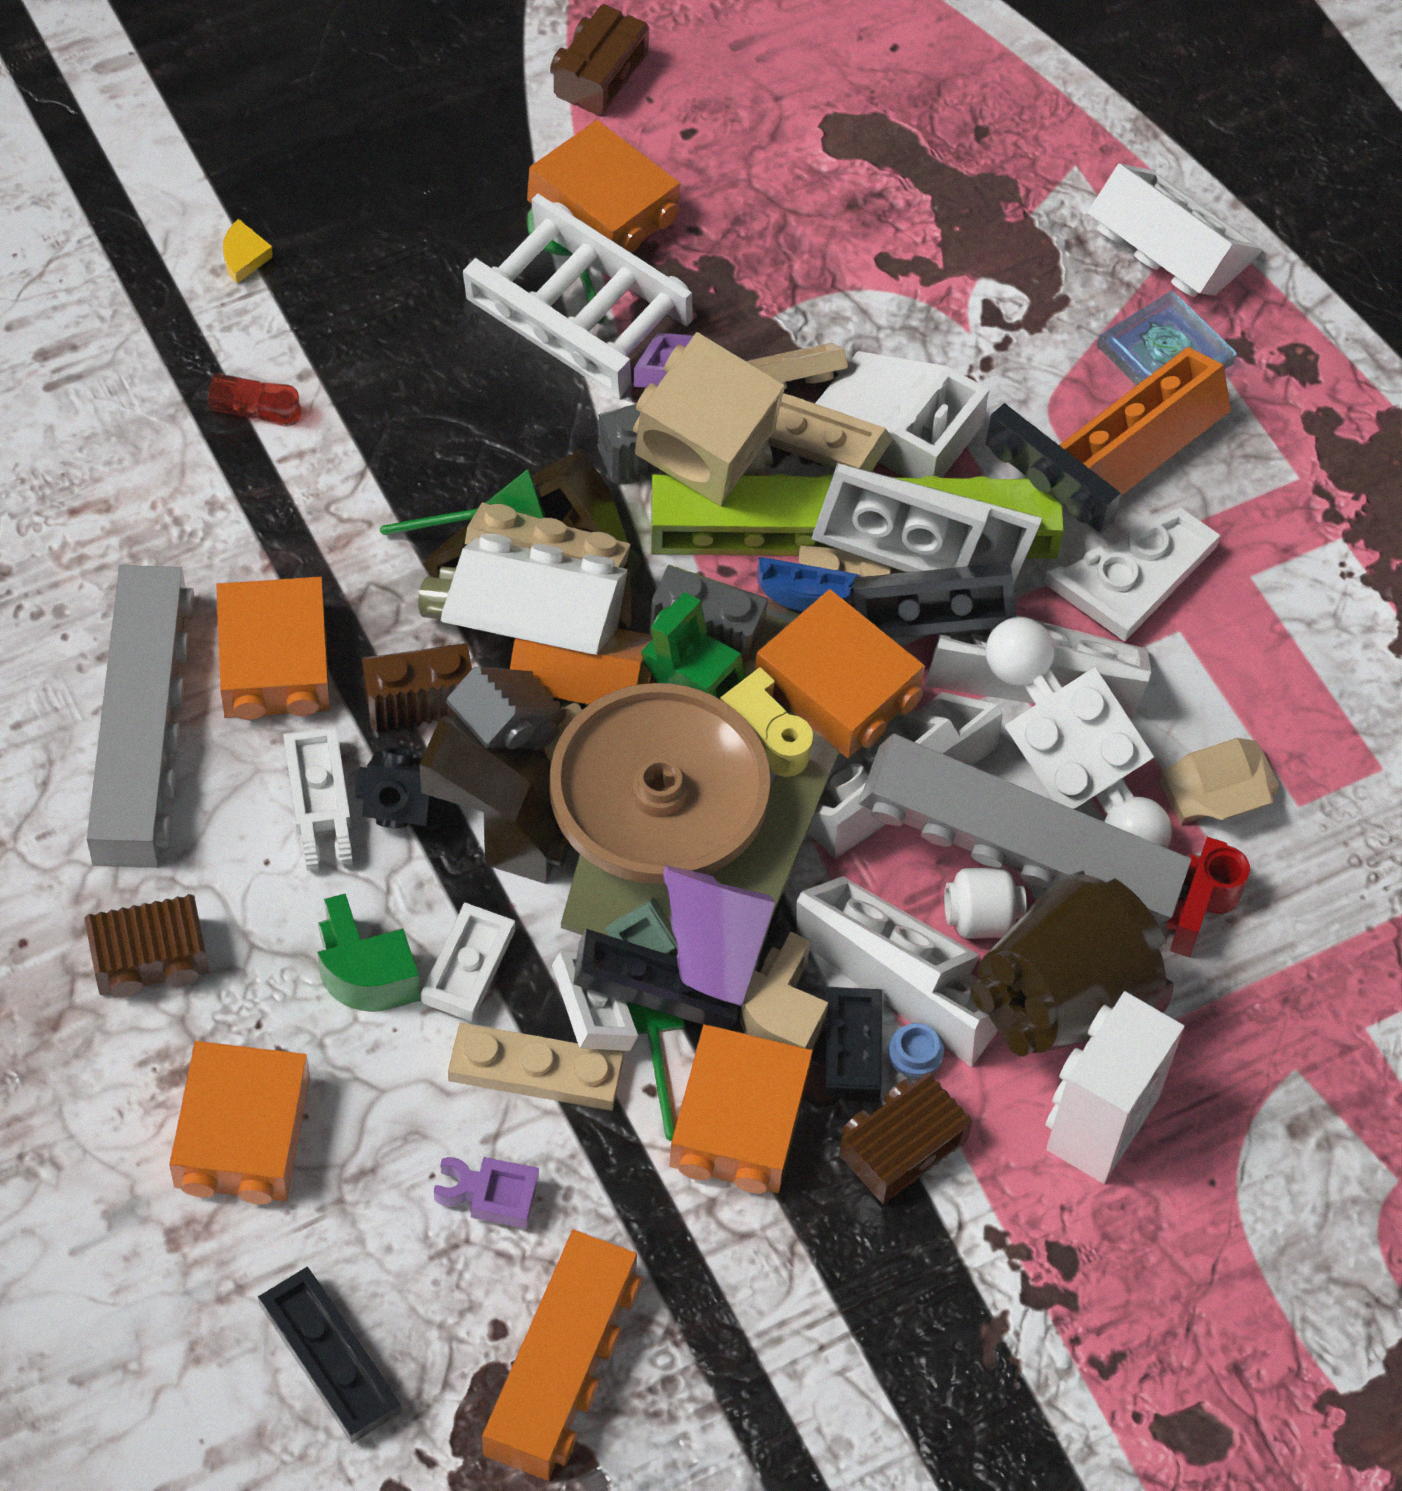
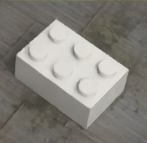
[1045,991,1184,1184]

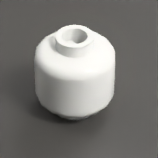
[944,867,1026,939]

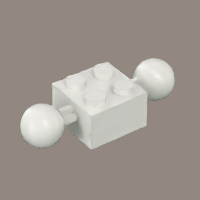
[986,617,1172,848]

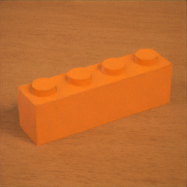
[1059,347,1231,506]
[482,1229,643,1481]

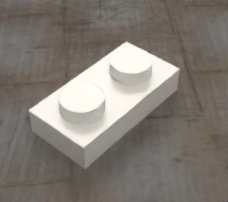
[421,902,515,1022]
[552,951,638,1051]

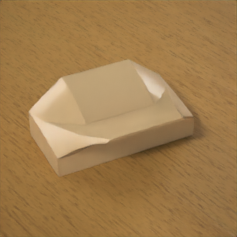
[1159,738,1279,826]

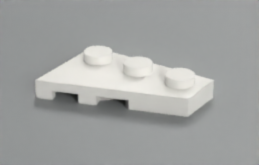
[1044,507,1220,642]

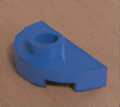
[757,557,861,613]

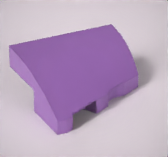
[663,865,775,1006]

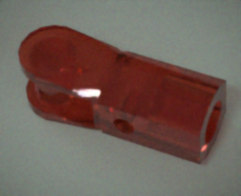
[207,373,302,426]

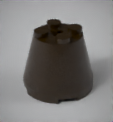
[971,870,1174,1057]

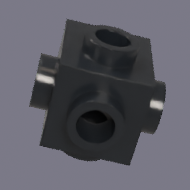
[355,747,435,829]

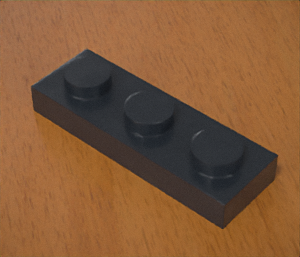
[985,403,1121,534]
[573,929,738,1030]
[258,1266,402,1444]

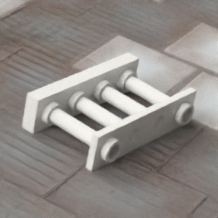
[463,193,693,399]

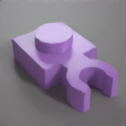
[434,1157,539,1229]

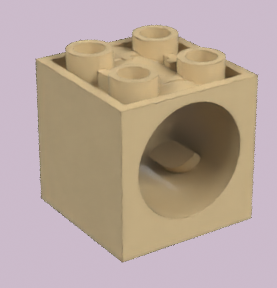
[633,332,785,506]

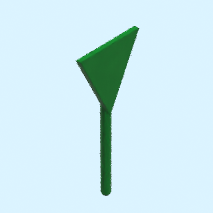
[380,468,546,535]

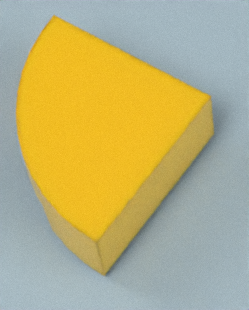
[223,219,273,284]

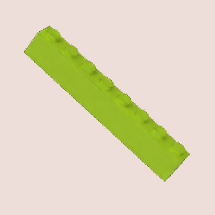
[651,474,1064,559]

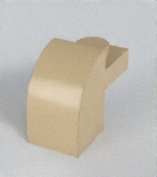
[739,932,828,1050]

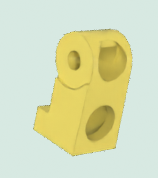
[720,667,813,777]

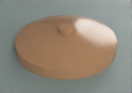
[550,683,770,885]

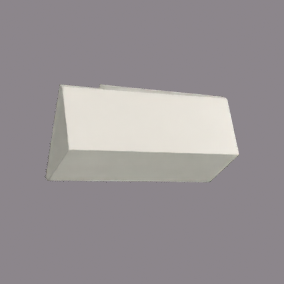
[811,463,1042,585]
[925,615,1151,719]
[807,692,1003,859]
[796,876,998,1067]

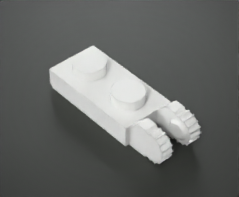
[283,727,353,871]

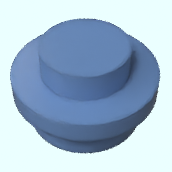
[888,1023,944,1078]

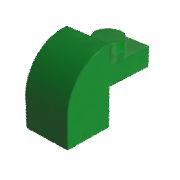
[641,592,745,699]
[318,893,421,1012]

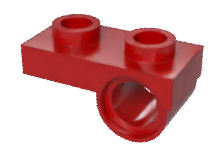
[1166,836,1250,958]

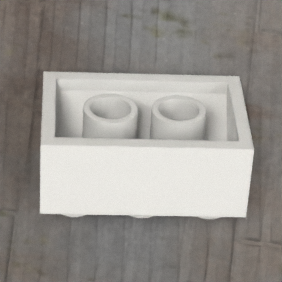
[1087,163,1263,297]
[441,533,628,655]

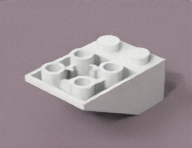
[815,351,990,478]

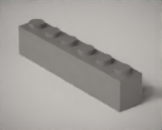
[87,565,194,868]
[858,733,1191,925]

